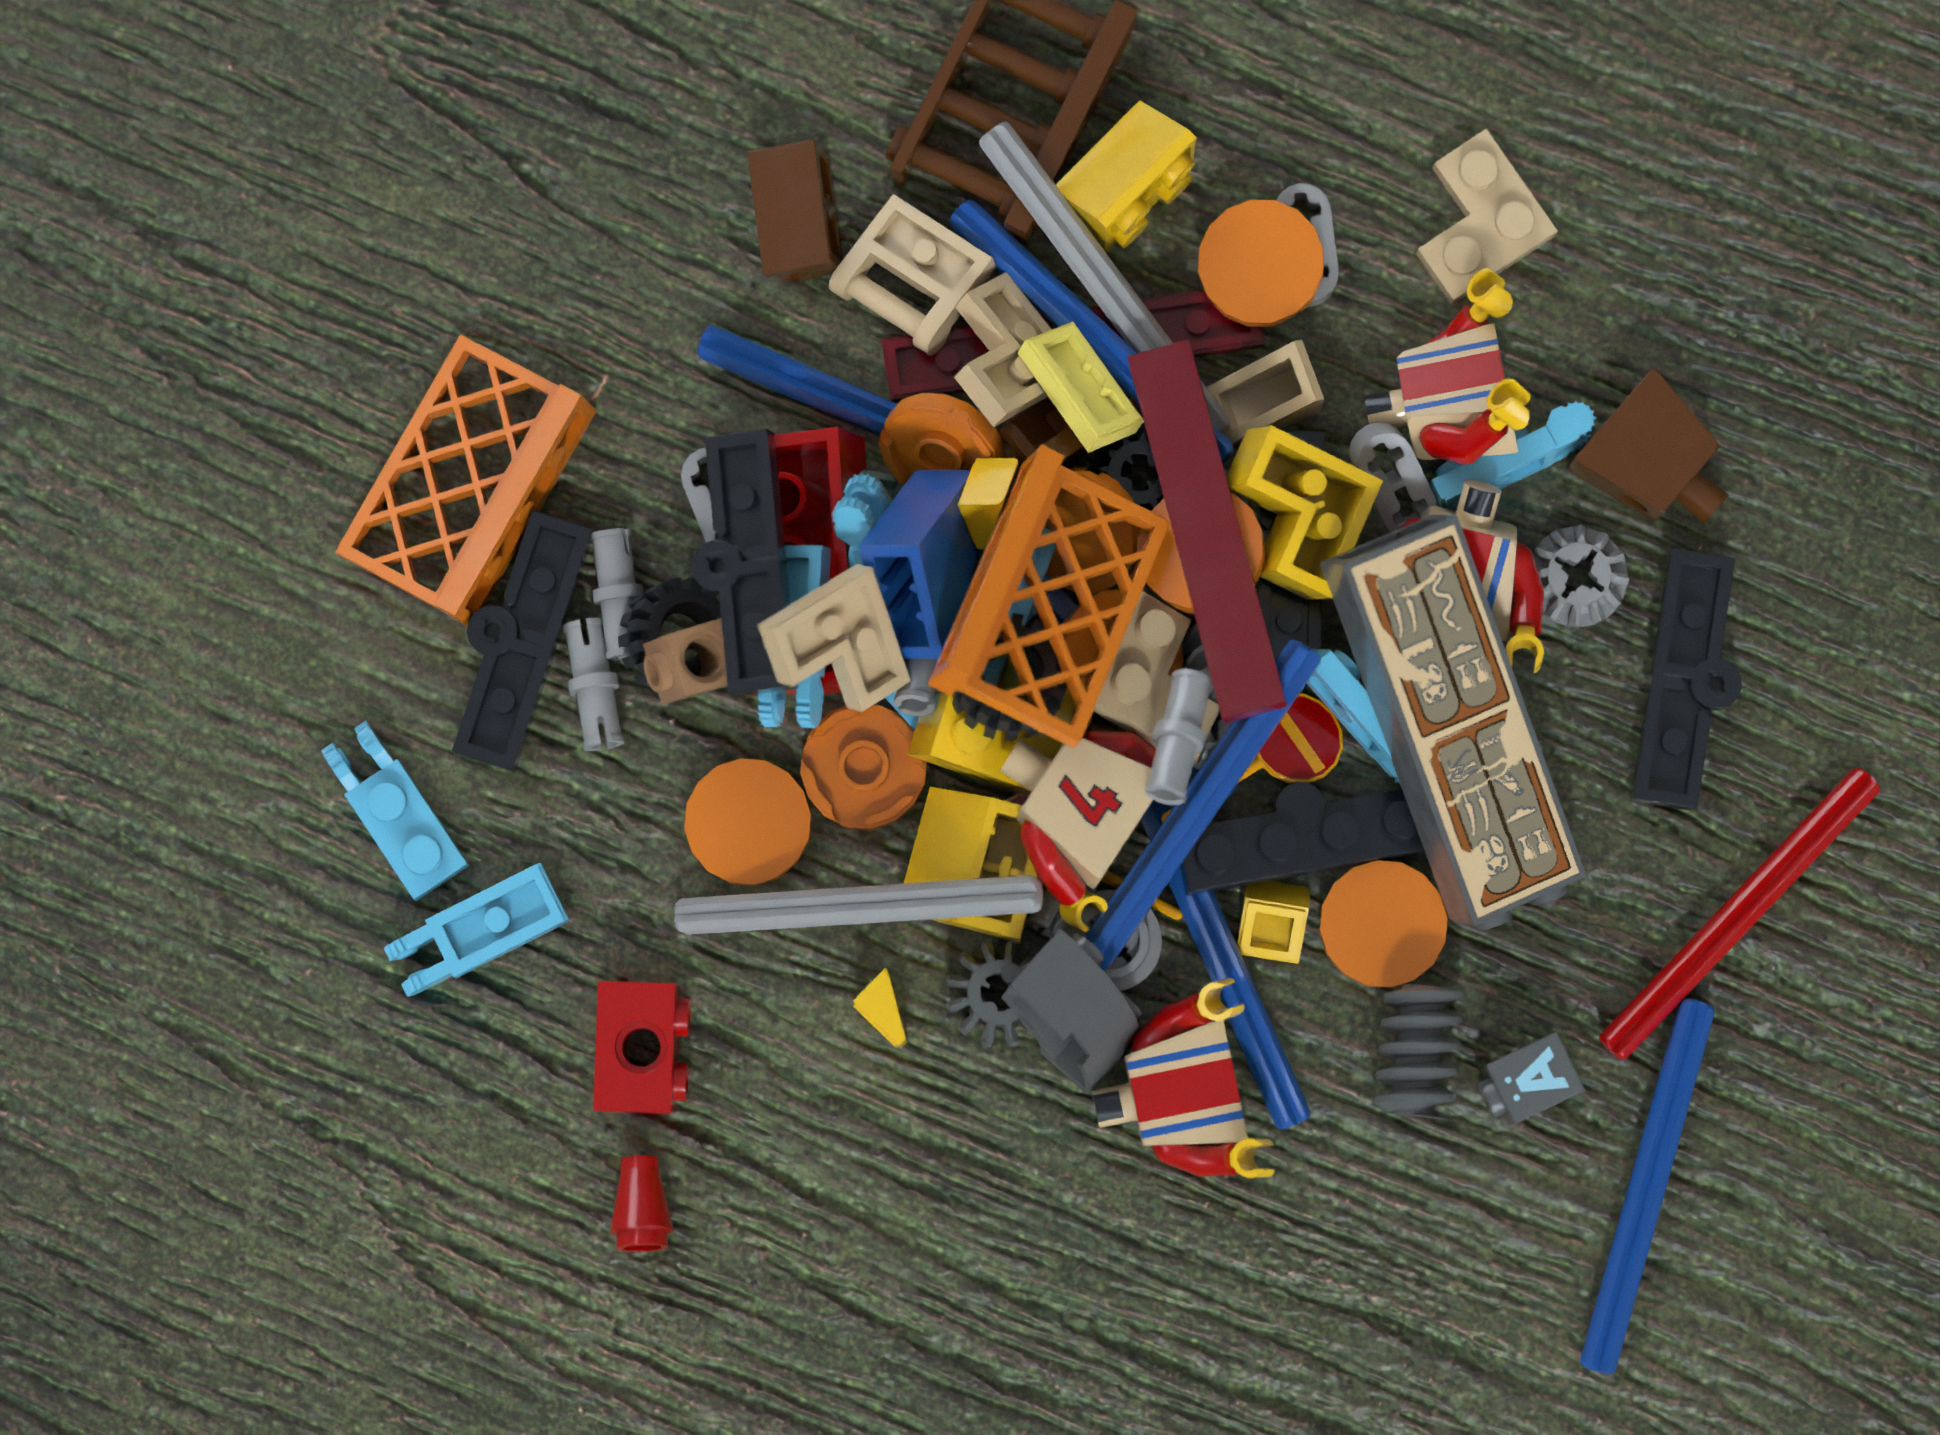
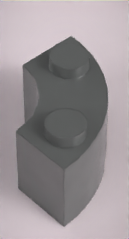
[1001,929,1142,1095]

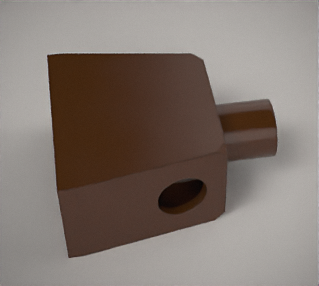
[1567,368,1729,523]

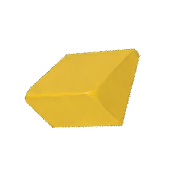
[957,458,1019,549]
[1237,881,1310,964]
[853,968,907,1048]

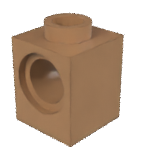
[643,618,727,706]

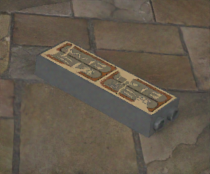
[1320,514,1586,930]

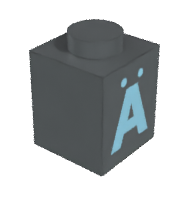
[1477,1032,1585,1125]

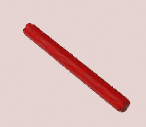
[1599,767,1881,1060]

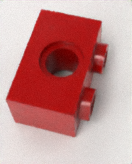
[593,981,691,1114]

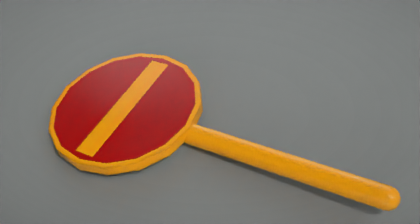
[1161,693,1343,823]

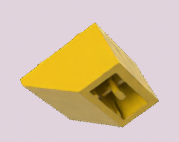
[1056,100,1197,253]
[903,787,1038,944]

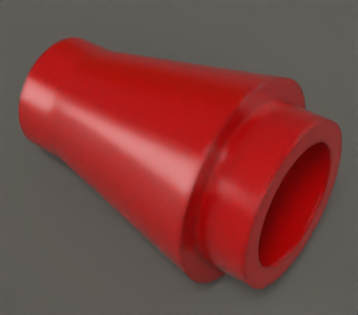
[610,1155,674,1252]

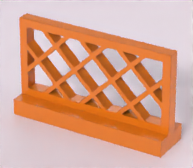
[335,334,597,626]
[927,444,1170,748]

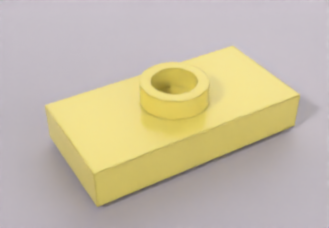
[1017,321,1144,453]

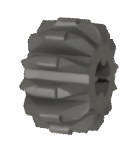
[946,940,1037,1047]

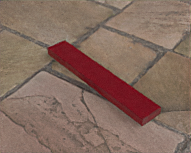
[881,290,1265,403]
[1127,339,1288,724]

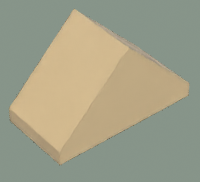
[1206,340,1324,445]

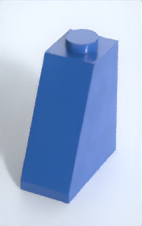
[859,470,979,659]

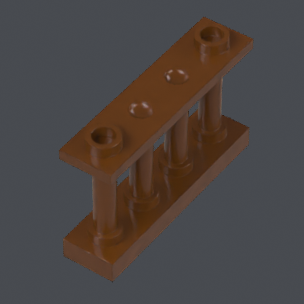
[885,0,1138,246]

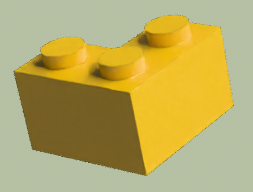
[1226,425,1383,600]
[907,657,1075,795]

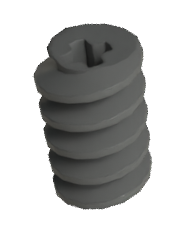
[1373,984,1466,1120]

